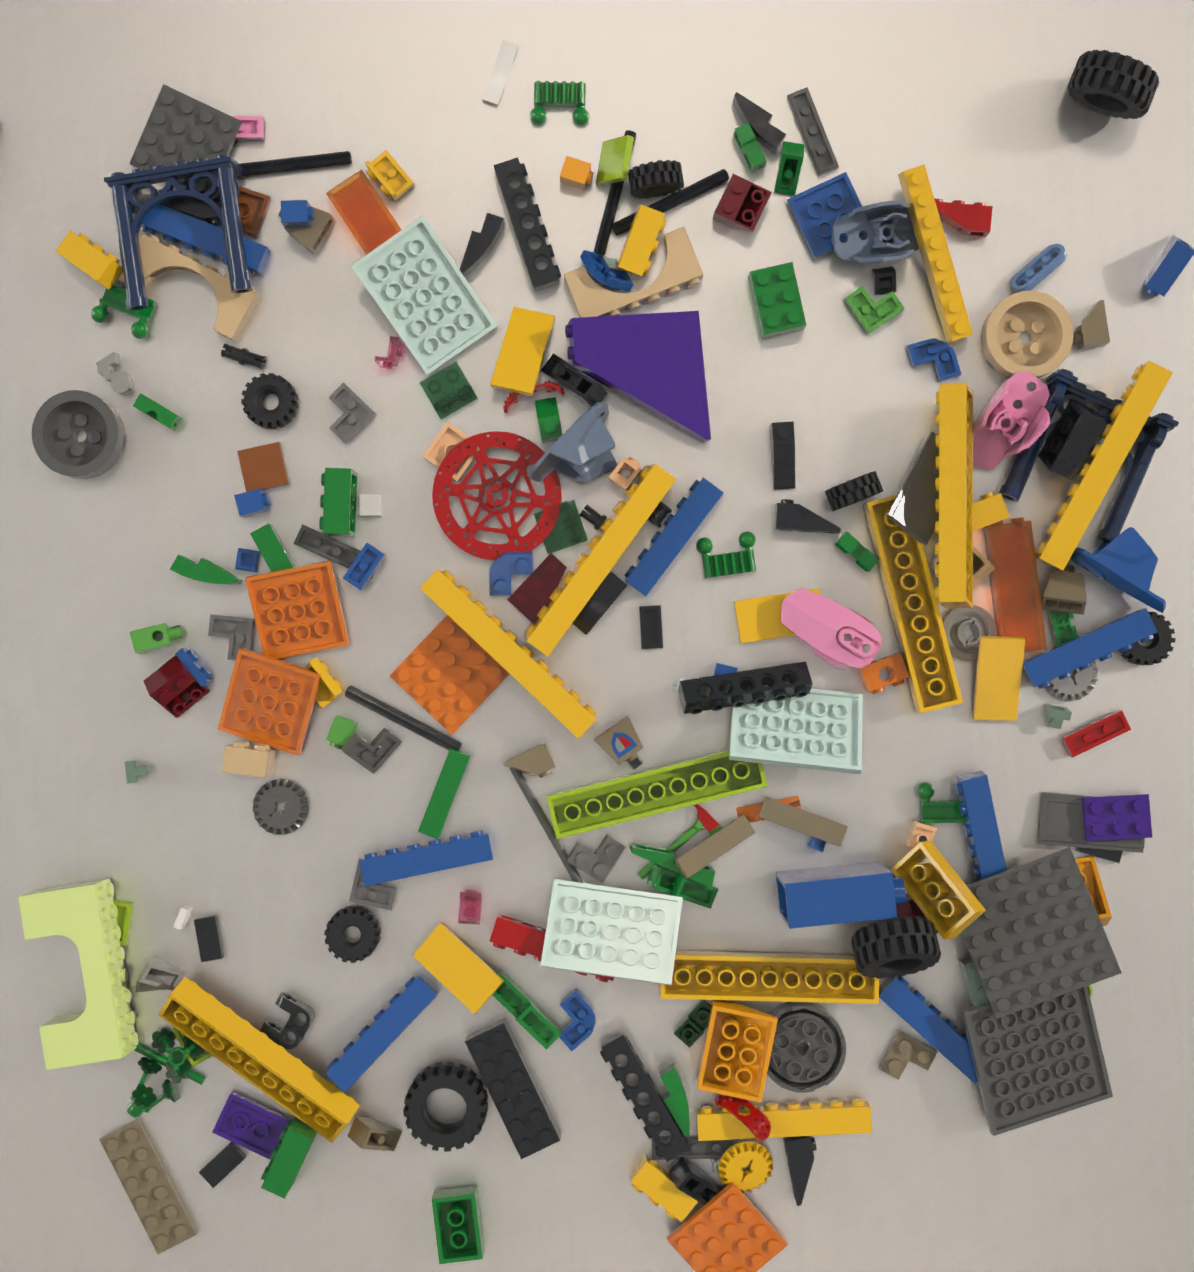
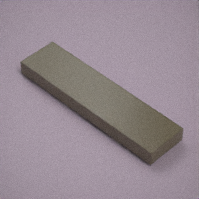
[758,796,848,847]
[674,814,756,879]

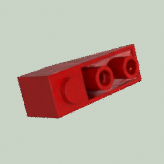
[934,198,993,237]

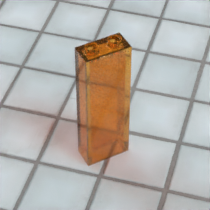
[326,169,402,254]
[983,517,1047,652]

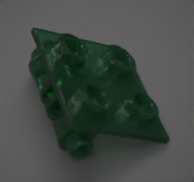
[420,361,478,420]
[534,500,588,554]

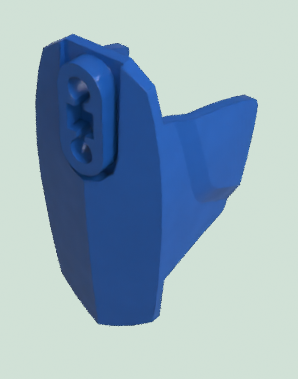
[1070,527,1166,613]

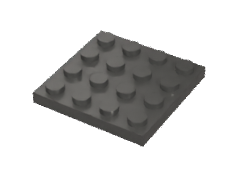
[129,84,243,193]

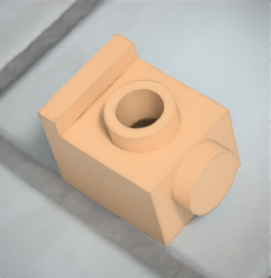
[609,457,641,492]
[906,820,937,850]

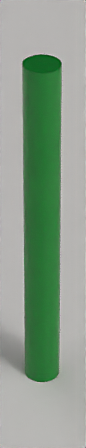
[134,1043,206,1085]

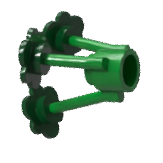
[151,1028,206,1084]
[126,1057,181,1118]

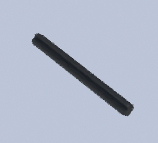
[594,130,636,256]
[237,151,352,177]
[612,169,729,235]
[345,686,462,750]

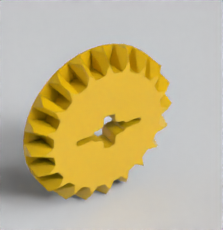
[718,1141,773,1193]

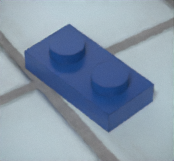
[343,542,385,590]
[175,648,214,687]

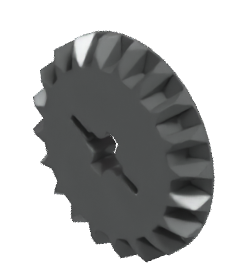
[252,779,309,835]

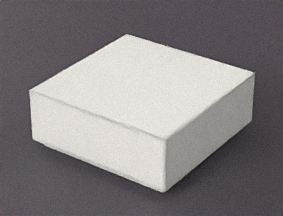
[359,494,382,516]
[173,904,194,930]

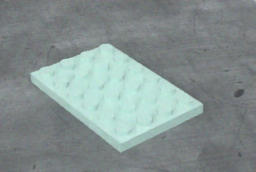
[351,215,497,375]
[729,685,863,774]
[541,879,683,986]

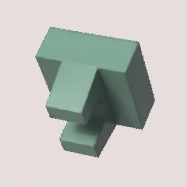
[1044,704,1072,729]
[125,760,148,784]

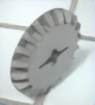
[943,605,997,661]
[1045,660,1098,701]

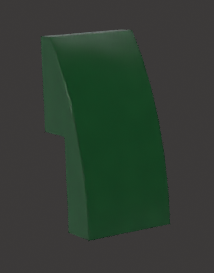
[674,1000,712,1048]

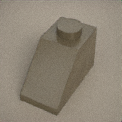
[1074,299,1110,350]
[503,743,556,778]
[348,1116,402,1151]

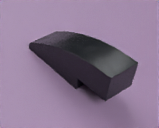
[733,92,786,155]
[460,213,505,277]
[572,572,628,635]

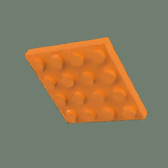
[245,560,350,659]
[390,615,509,735]
[217,648,321,756]
[667,1181,788,1272]

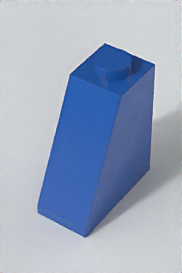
[1144,235,1194,297]

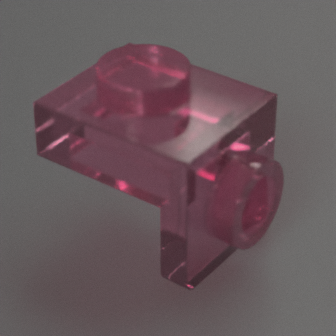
[374,336,404,369]
[458,890,482,925]

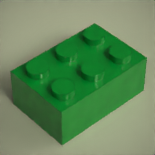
[748,262,806,339]
[319,468,358,537]
[261,1117,317,1199]
[432,1186,485,1264]

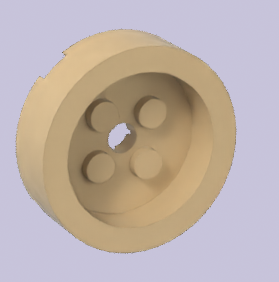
[981,291,1073,379]

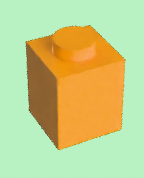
[560,156,594,190]

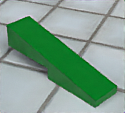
[250,523,295,572]
[418,748,471,839]
[629,843,715,888]
[493,969,562,1050]

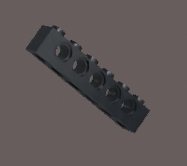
[493,157,561,292]
[678,661,813,714]
[600,1031,689,1162]

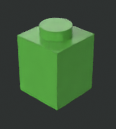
[326,715,358,749]

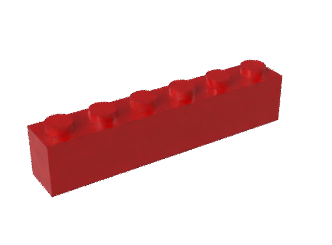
[489,913,614,982]

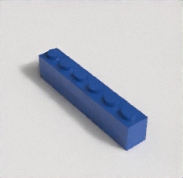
[141,199,271,276]
[624,477,724,597]
[1023,608,1157,689]
[955,770,1007,881]
[360,830,493,886]
[326,976,438,1092]
[879,976,978,1084]

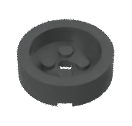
[32,390,125,479]
[767,1002,846,1093]

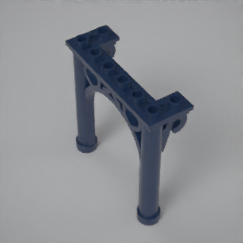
[104,155,253,310]
[998,369,1179,544]

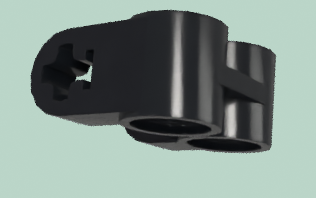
[260,992,315,1049]

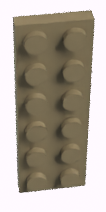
[99,1118,198,1254]

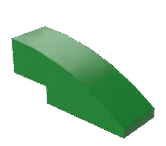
[170,554,243,585]
[646,864,718,909]
[659,1063,690,1138]

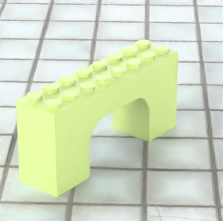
[18,878,139,1070]

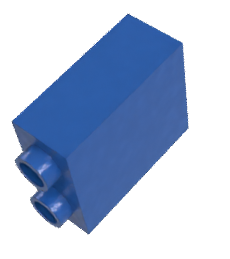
[775,861,906,929]

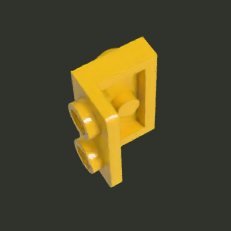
[365,150,414,201]
[305,658,343,708]

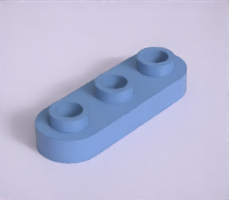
[1011,244,1067,293]

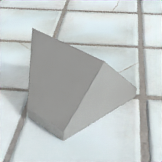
[135,955,184,992]

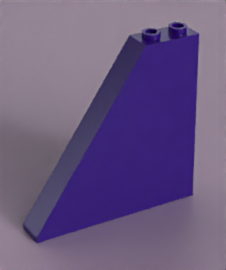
[565,311,711,443]

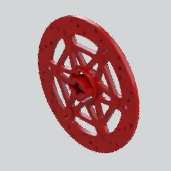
[432,431,562,560]

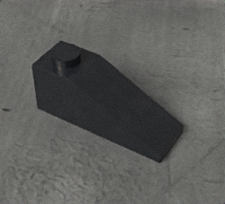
[160,190,222,226]
[541,353,608,407]
[769,421,795,490]
[774,499,841,534]
[783,1136,817,1206]
[669,1156,724,1205]

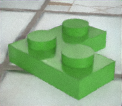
[844,286,905,335]

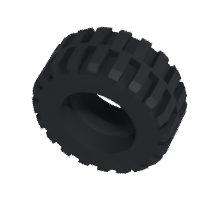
[1068,50,1159,119]
[851,916,941,979]
[403,1062,488,1152]

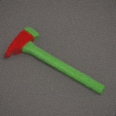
[637,804,722,880]

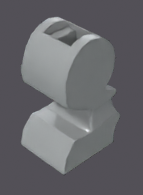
[96,352,134,396]

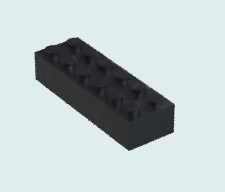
[465,1017,561,1159]

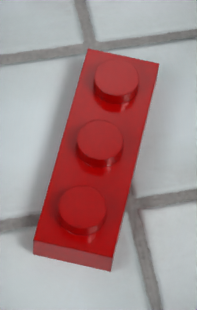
[1061,710,1131,757]

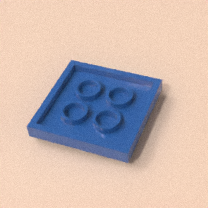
[787,172,862,259]

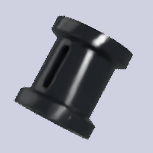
[647,501,672,528]

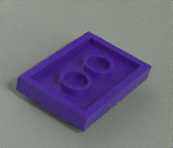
[1082,794,1152,841]
[212,1091,290,1160]

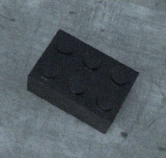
[1038,399,1107,480]

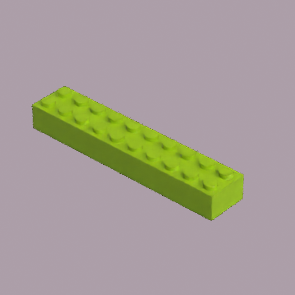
[546,749,768,839]

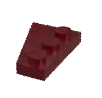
[507,553,567,625]

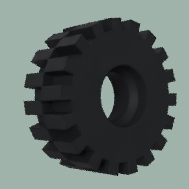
[628,160,684,199]
[241,373,299,430]
[825,471,883,511]
[1118,612,1175,665]
[324,906,381,963]

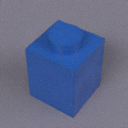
[281,200,314,228]
[234,489,270,518]

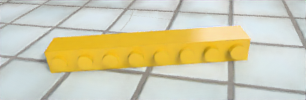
[898,164,973,342]
[696,1098,872,1141]

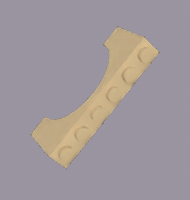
[564,227,703,317]
[118,233,260,343]

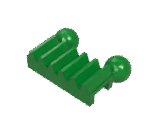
[530,80,589,126]
[91,285,157,339]
[696,531,756,578]
[917,782,966,824]

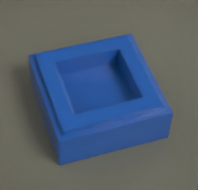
[235,548,261,573]

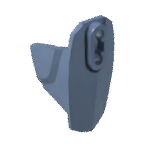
[831,200,919,263]
[527,401,617,484]

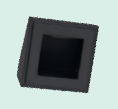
[872,267,896,295]

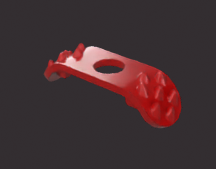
[503,380,565,414]
[714,1094,771,1141]

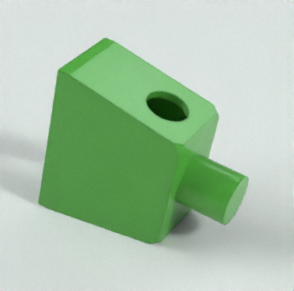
[130,623,184,654]

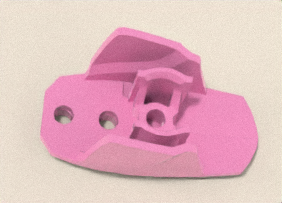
[973,371,1050,470]
[781,588,882,670]

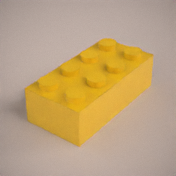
[890,841,986,940]

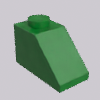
[774,141,804,196]
[535,397,563,443]

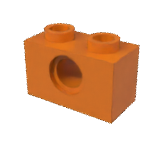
[857,653,910,694]

